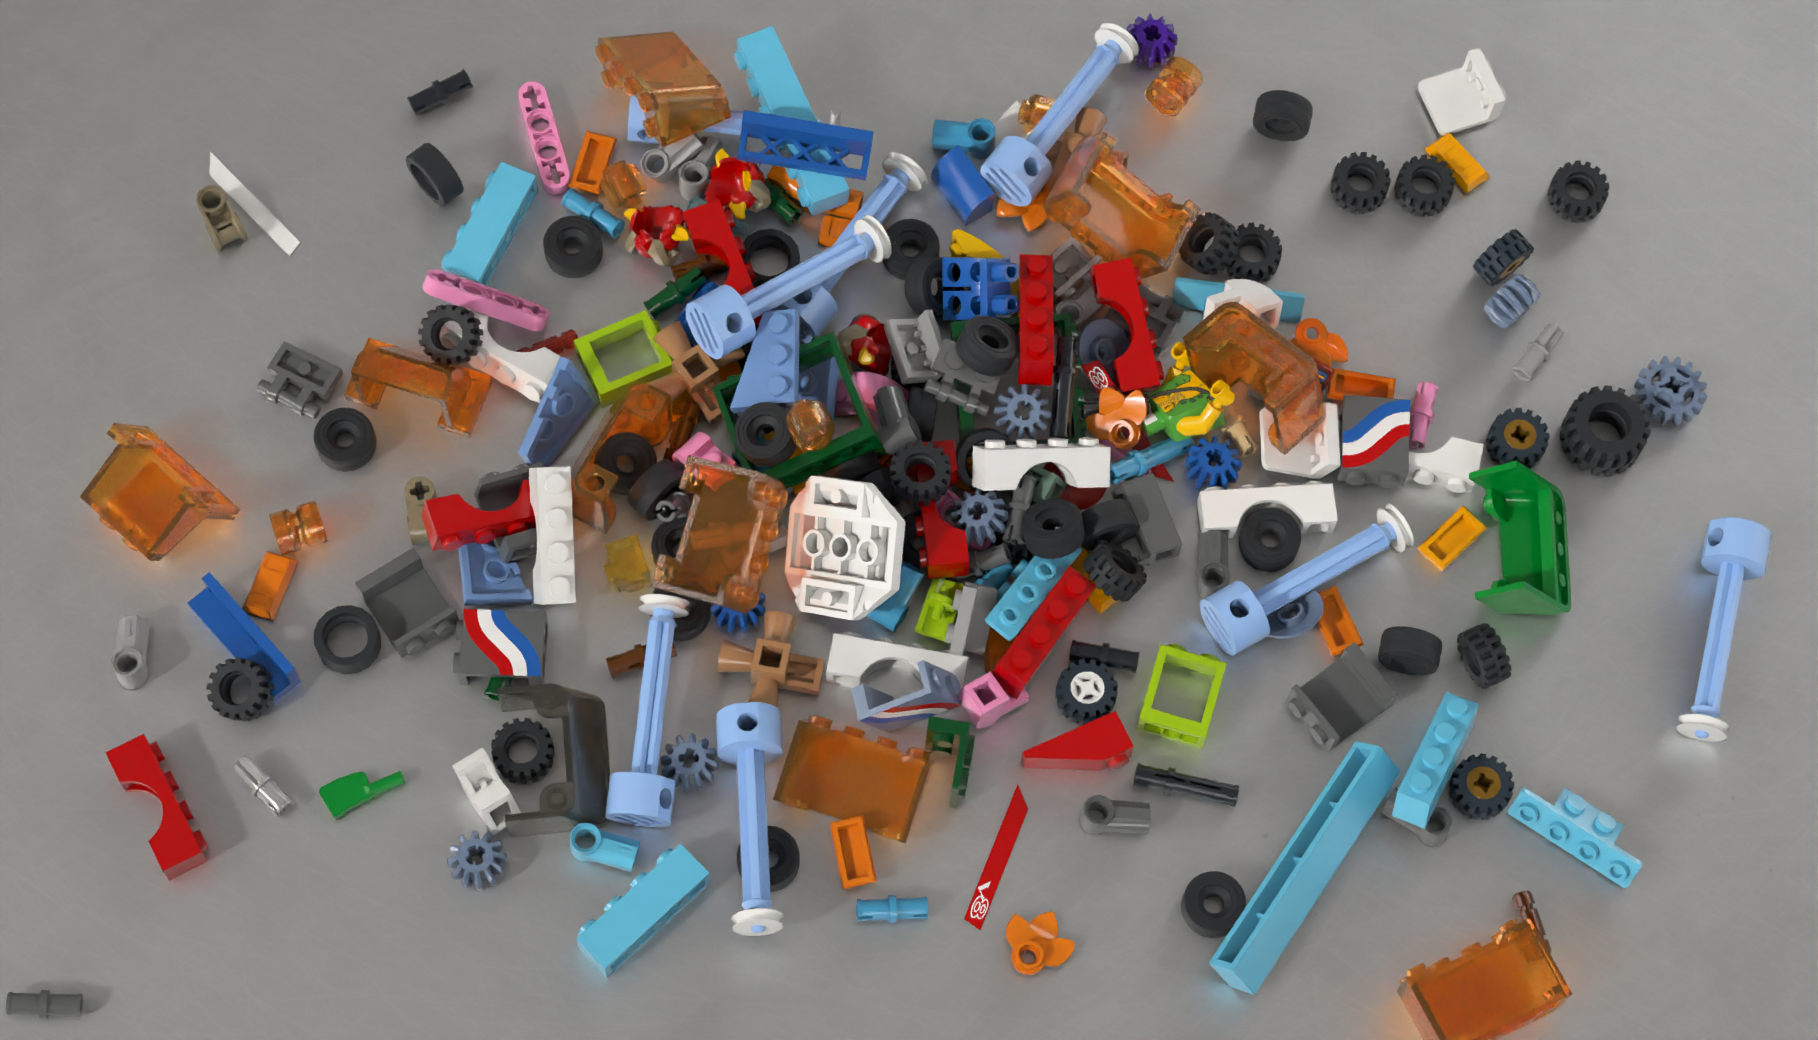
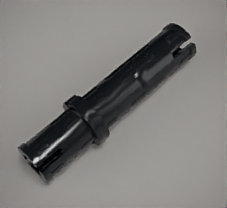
[1049,336,1079,438]
[1133,763,1239,807]

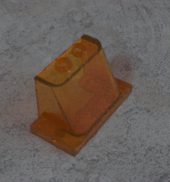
[344,338,493,439]
[80,423,241,561]

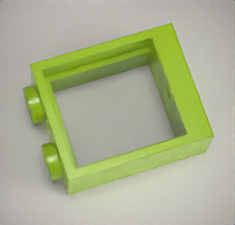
[574,310,674,408]
[1136,644,1227,748]

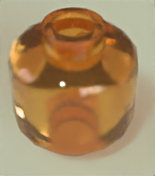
[1018,94,1056,134]
[600,160,647,211]
[785,399,835,451]

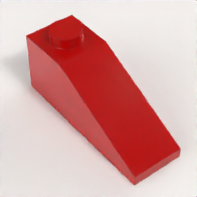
[1021,711,1134,771]

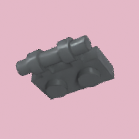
[1103,282,1186,353]
[924,338,1002,416]
[257,341,343,419]

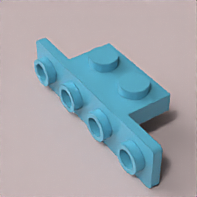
[1172,277,1305,339]
[985,547,1082,641]
[1508,788,1643,888]

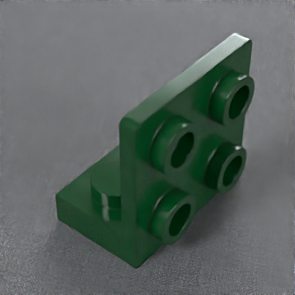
[925,716,975,808]

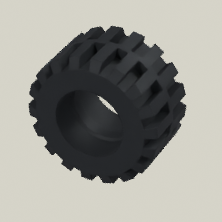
[1560,385,1651,477]

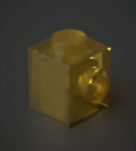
[603,534,651,592]

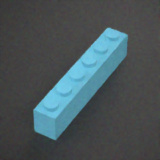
[733,26,850,216]

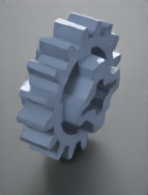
[1634,356,1708,427]

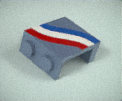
[851,660,961,733]

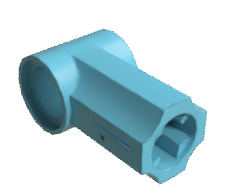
[570,823,640,872]

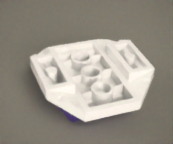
[784,476,905,620]

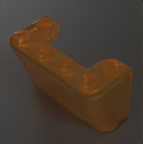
[595,31,731,147]
[571,383,673,534]
[650,455,788,613]
[773,714,935,843]

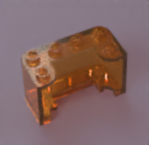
[1043,131,1201,279]
[1183,302,1326,455]
[1397,918,1572,1040]

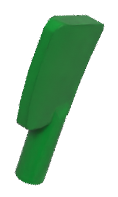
[319,771,405,820]

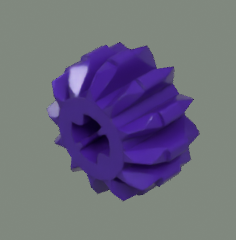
[1126,13,1178,69]

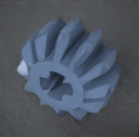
[1484,274,1541,328]
[994,384,1051,439]
[951,488,1009,547]
[660,733,719,794]
[447,829,508,891]

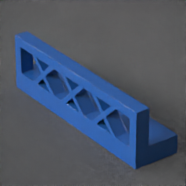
[737,110,874,181]
[187,572,301,703]

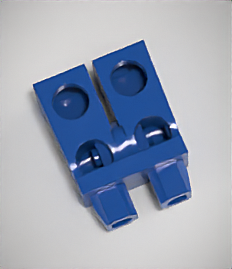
[942,257,1019,320]

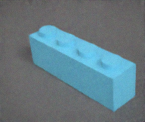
[441,162,539,286]
[1392,692,1479,829]
[576,844,711,977]

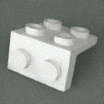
[1418,48,1506,135]
[1259,402,1341,479]

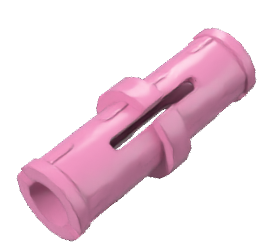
[1409,382,1439,449]

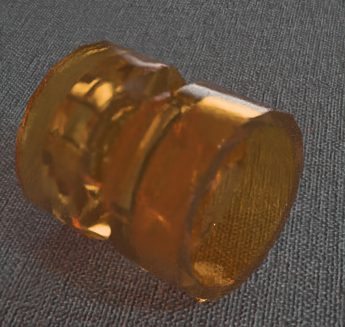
[1145,56,1203,117]
[269,500,328,556]

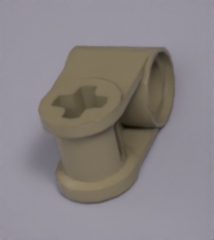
[196,185,248,251]
[405,477,438,545]

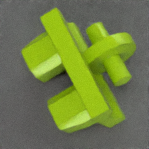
[915,578,964,642]

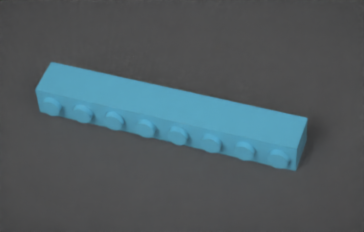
[1209,741,1401,995]

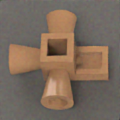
[1045,107,1129,199]
[644,320,745,423]
[717,611,825,708]

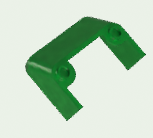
[1469,461,1572,615]

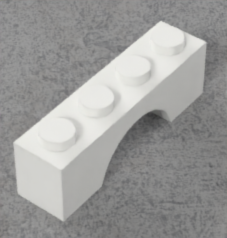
[440,305,560,404]
[972,437,1111,491]
[1407,437,1484,493]
[529,466,576,605]
[1196,481,1338,539]
[826,632,969,689]

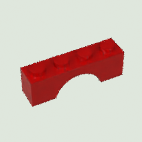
[682,199,763,326]
[1017,254,1054,386]
[1090,258,1164,396]
[908,440,969,579]
[421,479,536,551]
[992,566,1096,700]
[105,734,209,881]

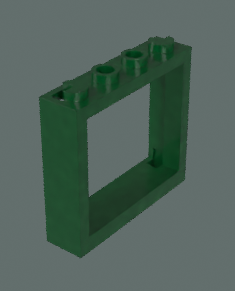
[950,313,1087,457]
[712,332,883,501]

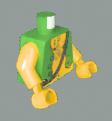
[1141,342,1235,442]

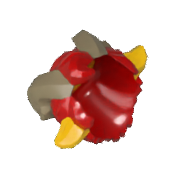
[704,148,771,219]
[624,205,690,267]
[837,314,892,376]

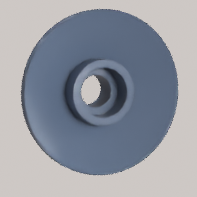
[1077,319,1129,383]
[1266,589,1324,639]

